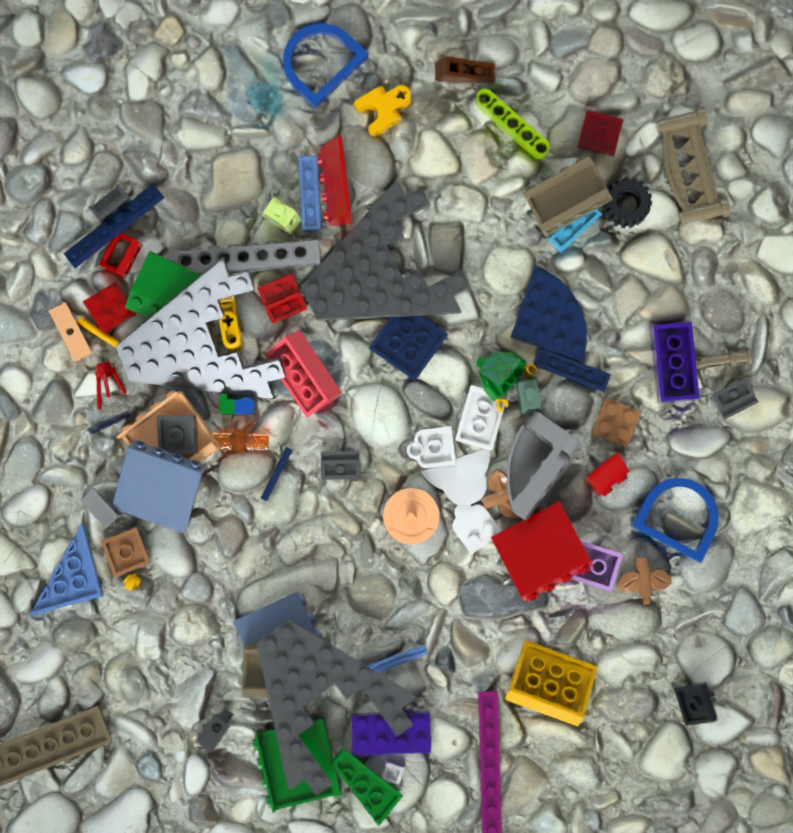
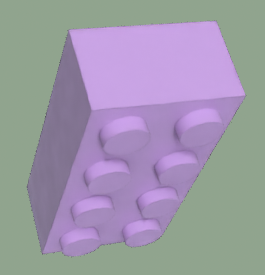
[573,541,623,592]

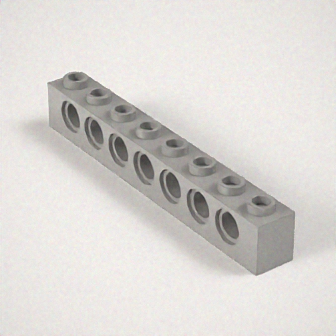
[166,238,321,274]

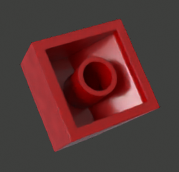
[583,452,630,497]

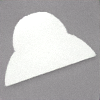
[421,449,490,506]

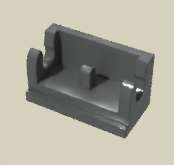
[89,184,131,223]

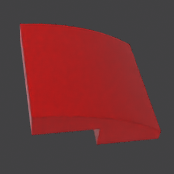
[257,273,307,324]

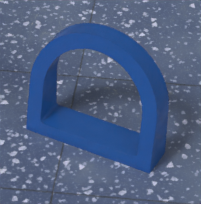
[283,23,369,110]
[630,478,719,563]

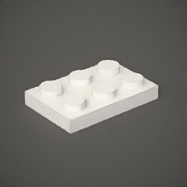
[455,385,508,451]

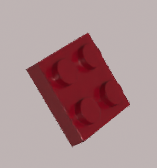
[577,110,624,157]

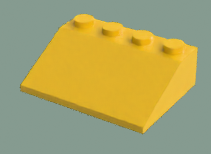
[505,640,598,726]

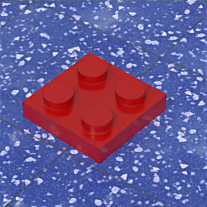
[83,282,136,335]

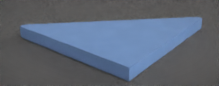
[30,525,103,616]

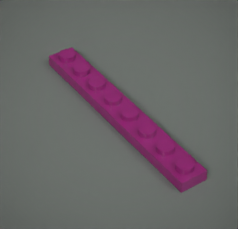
[478,691,502,833]

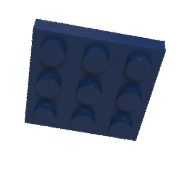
[368,316,448,381]

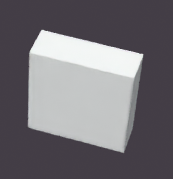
[381,760,405,786]

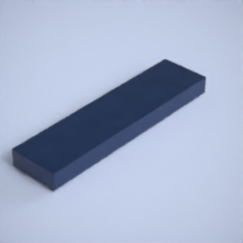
[533,347,611,392]

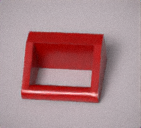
[98,233,143,279]

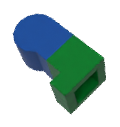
[219,394,256,415]

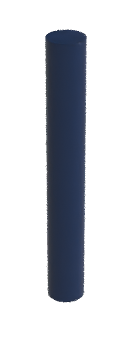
[261,447,293,501]

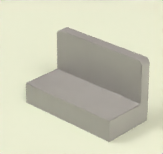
[80,487,121,529]

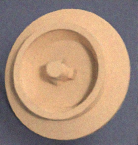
[383,488,439,544]

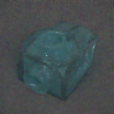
[245,81,283,114]

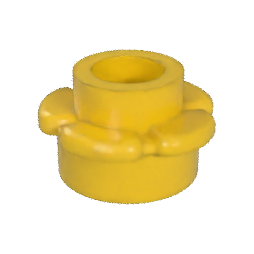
[123,574,141,592]

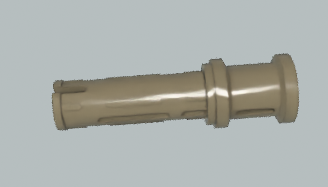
[696,348,752,369]

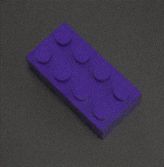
[650,322,700,404]
[351,711,431,755]

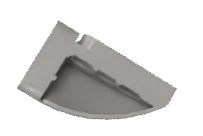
[507,411,582,521]

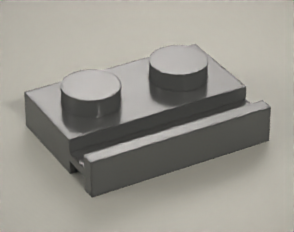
[711,377,759,419]
[321,451,360,480]

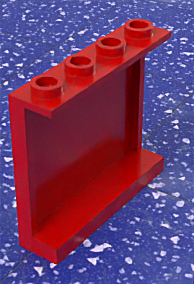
[491,501,594,602]

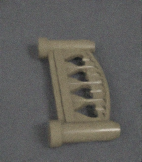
[655,107,731,224]

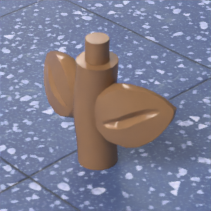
[480,469,520,519]
[617,557,672,605]

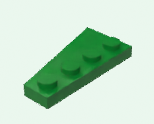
[331,748,403,827]

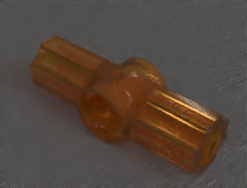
[212,432,269,452]

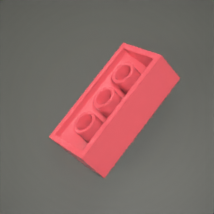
[265,330,342,418]

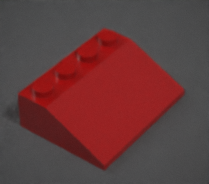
[317,136,352,226]

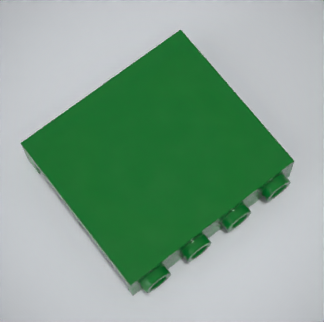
[252,716,342,813]

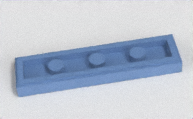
[298,155,321,232]

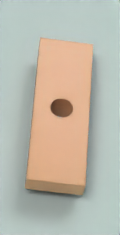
[49,302,92,362]

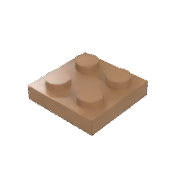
[591,398,641,448]
[101,527,151,577]

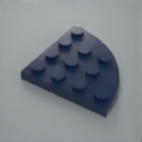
[510,266,587,363]

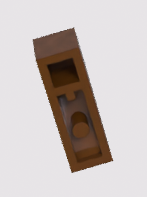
[435,56,495,83]

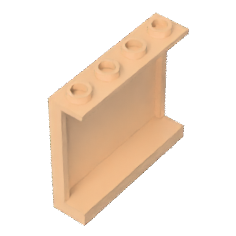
[117,390,221,462]

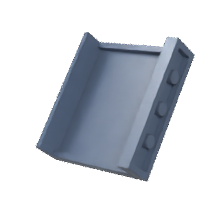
[112,440,207,533]
[233,592,323,647]

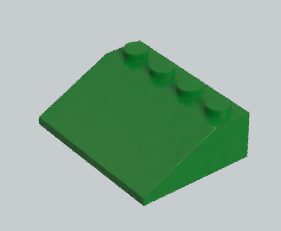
[125,251,202,318]

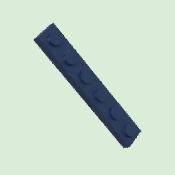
[64,183,164,268]

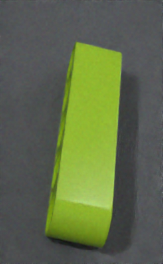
[475,89,550,160]

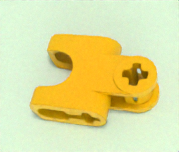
[353,85,411,136]
[219,295,244,352]

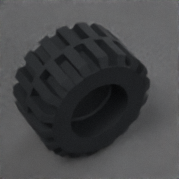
[602,177,652,228]

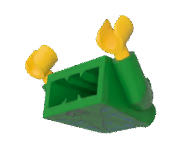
[476,352,537,412]

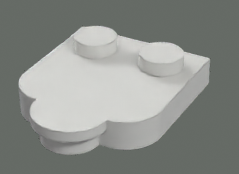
[407,426,456,468]
[452,505,502,555]

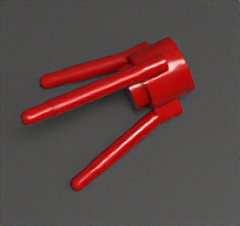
[95,362,127,410]

